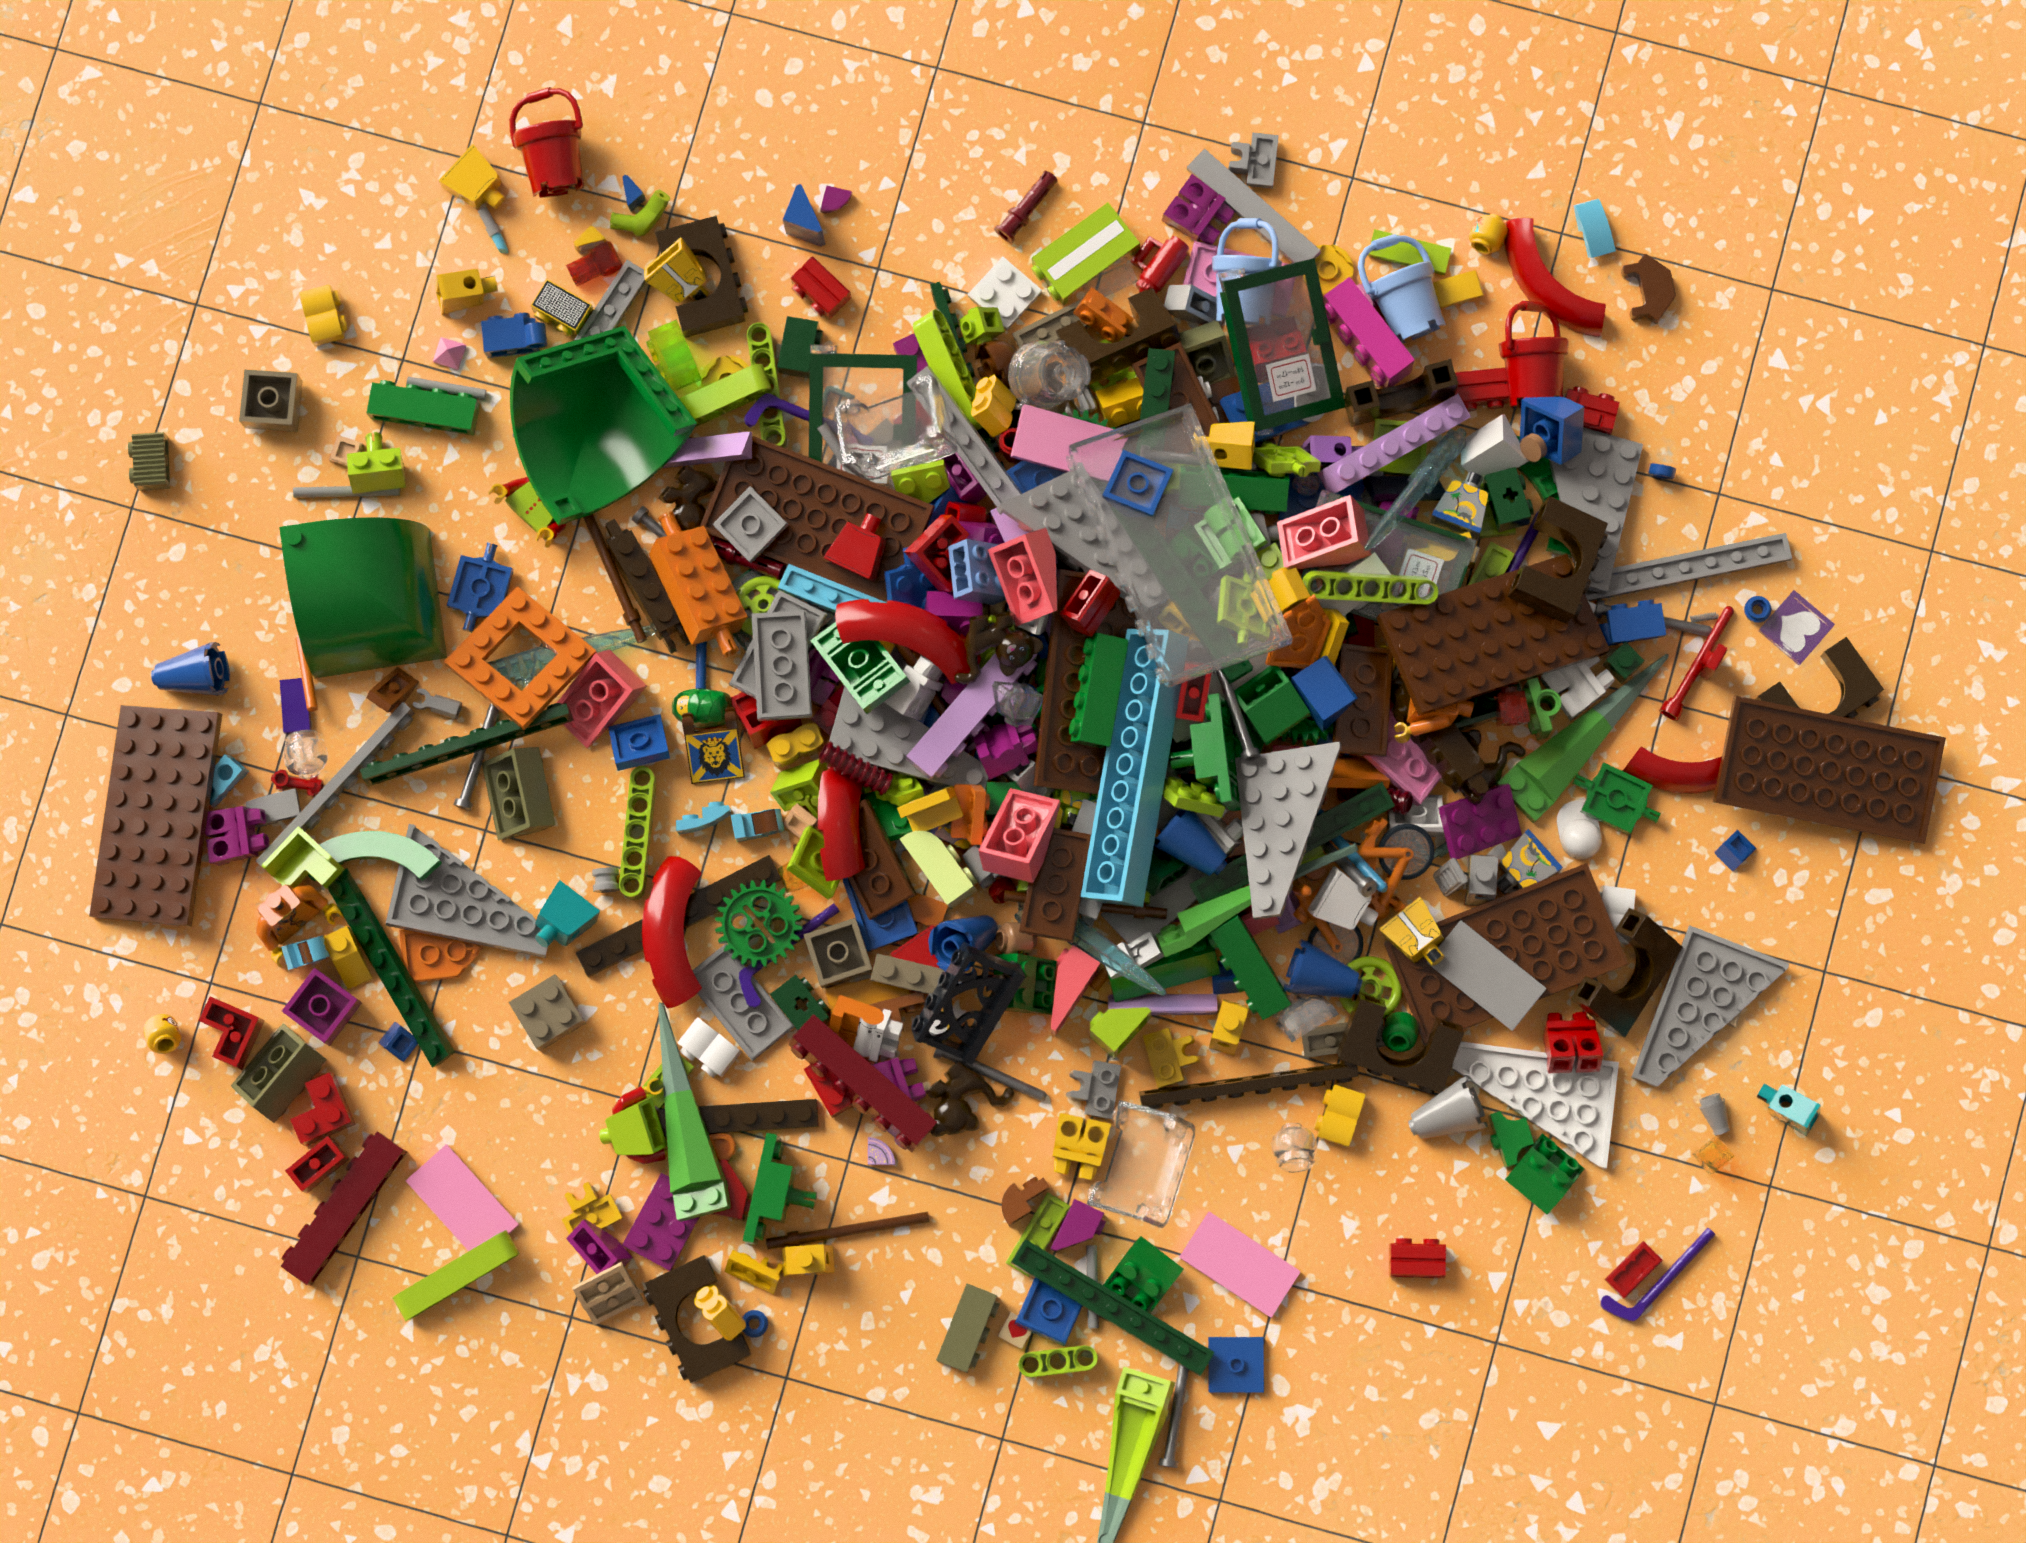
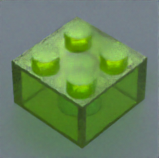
[646,319,701,392]

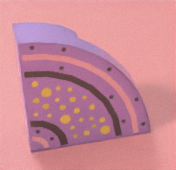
[868,1137,895,1165]

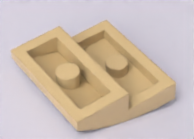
[572,1262,643,1326]

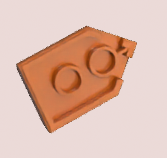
[1265,594,1331,669]
[399,930,483,983]

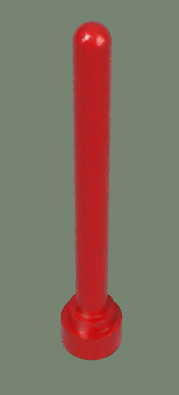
[1659,606,1734,721]

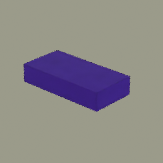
[280,678,312,734]

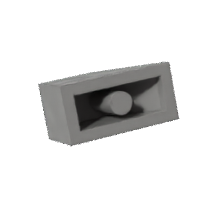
[1164,285,1224,326]

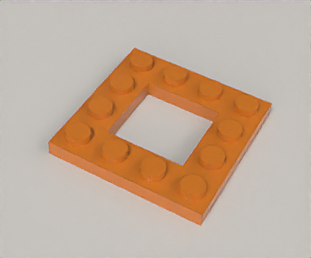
[444,586,597,730]

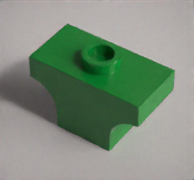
[1488,1111,1534,1168]

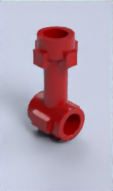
[271,769,323,797]

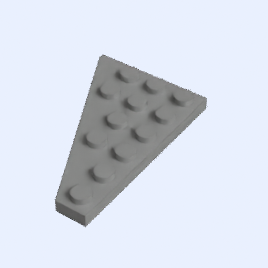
[1549,427,1643,594]
[996,465,1170,613]
[386,824,548,958]
[1631,925,1789,1088]

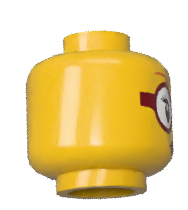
[143,1014,181,1054]

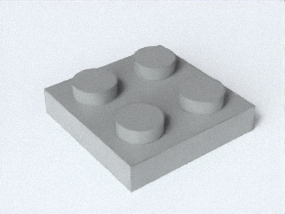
[713,486,789,563]

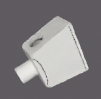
[1307,866,1378,930]

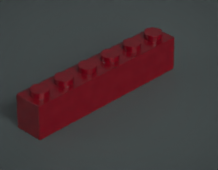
[788,1014,937,1152]
[280,1131,407,1286]

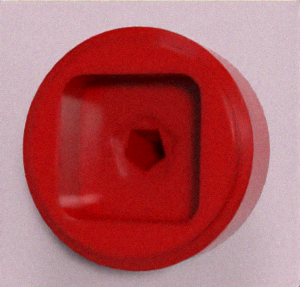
[988,878,1016,904]

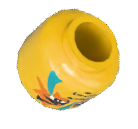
[1469,214,1508,255]

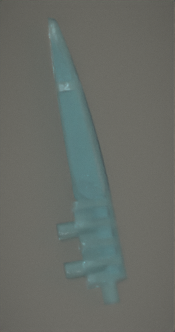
[1364,428,1467,551]
[487,625,655,688]
[1014,886,1166,996]

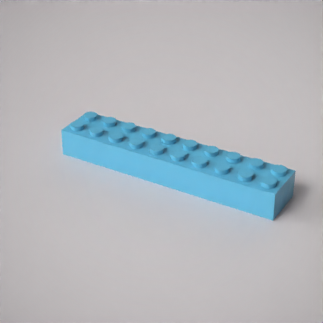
[1080,629,1189,907]

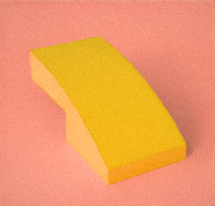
[1433,270,1484,309]

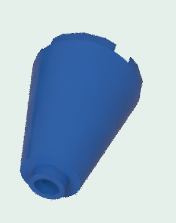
[151,642,230,696]
[1154,809,1228,876]
[928,915,998,972]
[1284,939,1362,999]

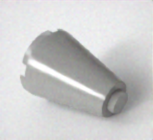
[1408,1076,1488,1139]

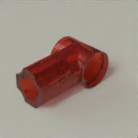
[566,241,623,287]

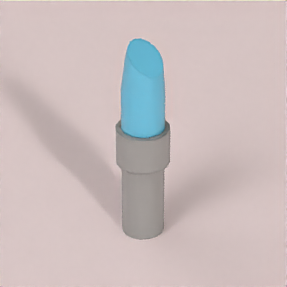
[478,207,508,254]

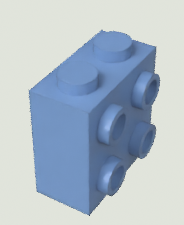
[948,539,1006,605]

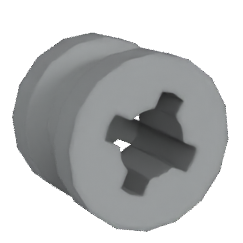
[592,867,620,893]

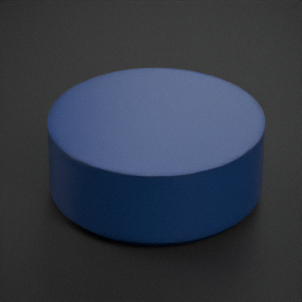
[1648,463,1676,479]

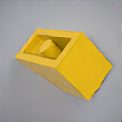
[324,926,373,990]

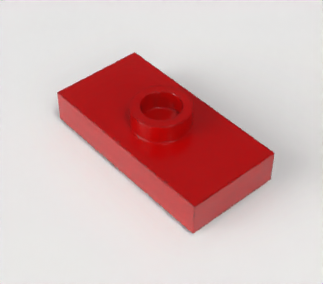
[1699,643,1728,680]
[1604,1241,1663,1299]

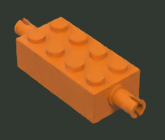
[649,511,748,657]

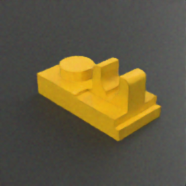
[724,1250,783,1295]

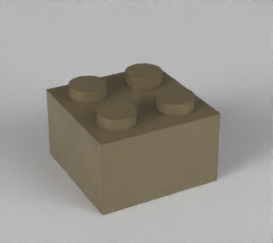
[239,369,303,432]
[804,918,873,989]
[508,974,586,1051]

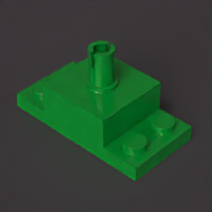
[811,622,911,714]
[1170,693,1241,811]
[742,1133,817,1246]

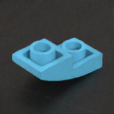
[1573,199,1616,258]
[676,802,731,835]

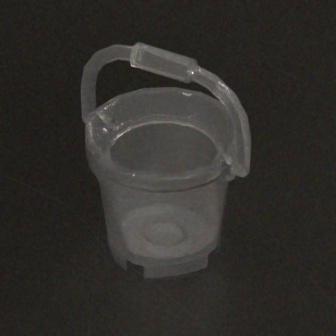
[1008,340,1091,410]

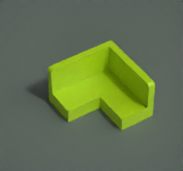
[770,759,828,820]
[262,826,345,889]

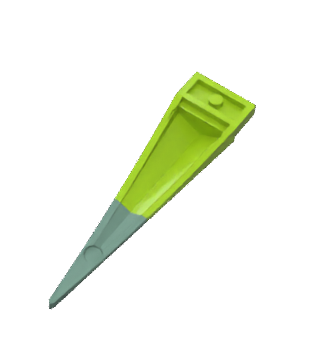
[1097,1367,1175,1543]

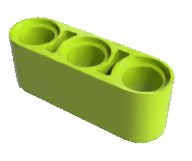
[1018,1345,1098,1378]

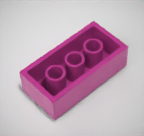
[1323,277,1415,388]

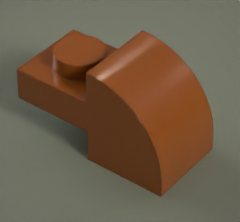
[1002,1176,1050,1226]

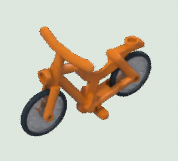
[1292,817,1435,965]

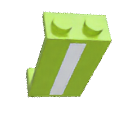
[1031,202,1140,306]

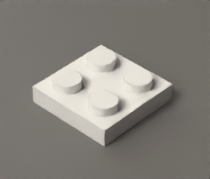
[967,256,1042,331]

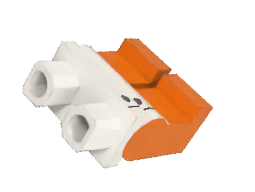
[829,995,903,1062]

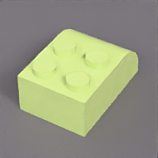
[900,831,978,910]

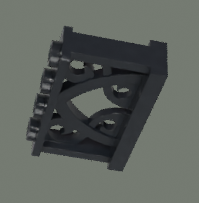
[911,942,1025,1065]

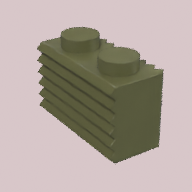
[128,432,170,491]

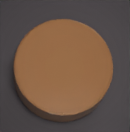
[1520,433,1547,462]

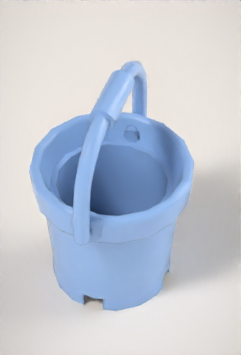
[1212,218,1282,325]
[1358,234,1446,344]

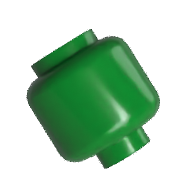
[1382,1012,1419,1052]

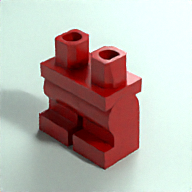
[1543,1011,1604,1074]

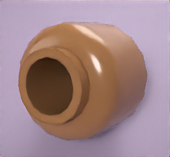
[995,922,1037,956]

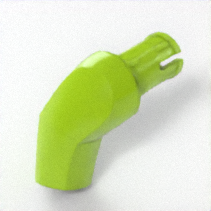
[610,189,670,237]

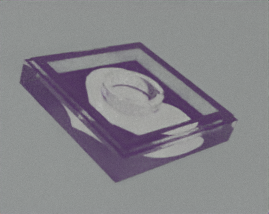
[1758,590,1835,666]

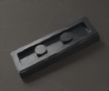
[1363,476,1446,501]

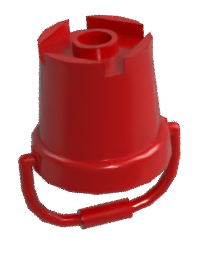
[509,87,584,198]
[1498,301,1569,408]

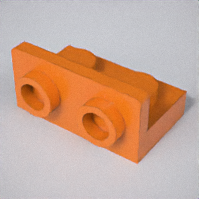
[1073,287,1134,343]

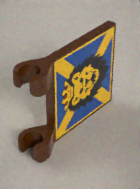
[682,707,745,784]

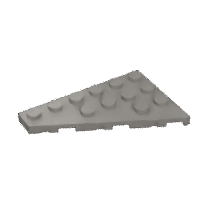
[1235,742,1342,920]

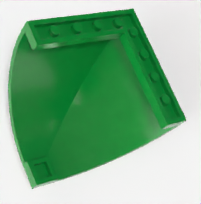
[510,326,697,526]
[279,517,447,678]

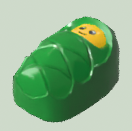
[672,689,732,728]

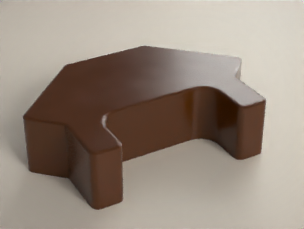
[1621,254,1676,324]

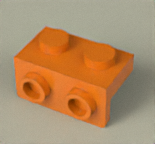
[950,784,990,845]

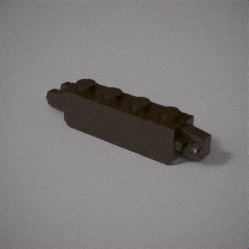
[605,519,691,654]
[1391,677,1489,805]

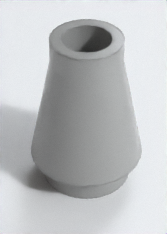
[1699,1093,1730,1136]

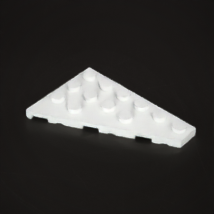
[1452,1042,1619,1169]

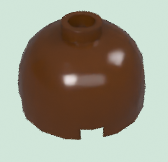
[975,340,1024,390]

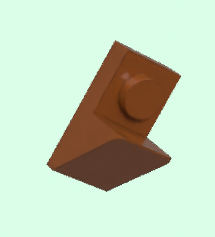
[366,667,419,713]
[869,992,925,1032]

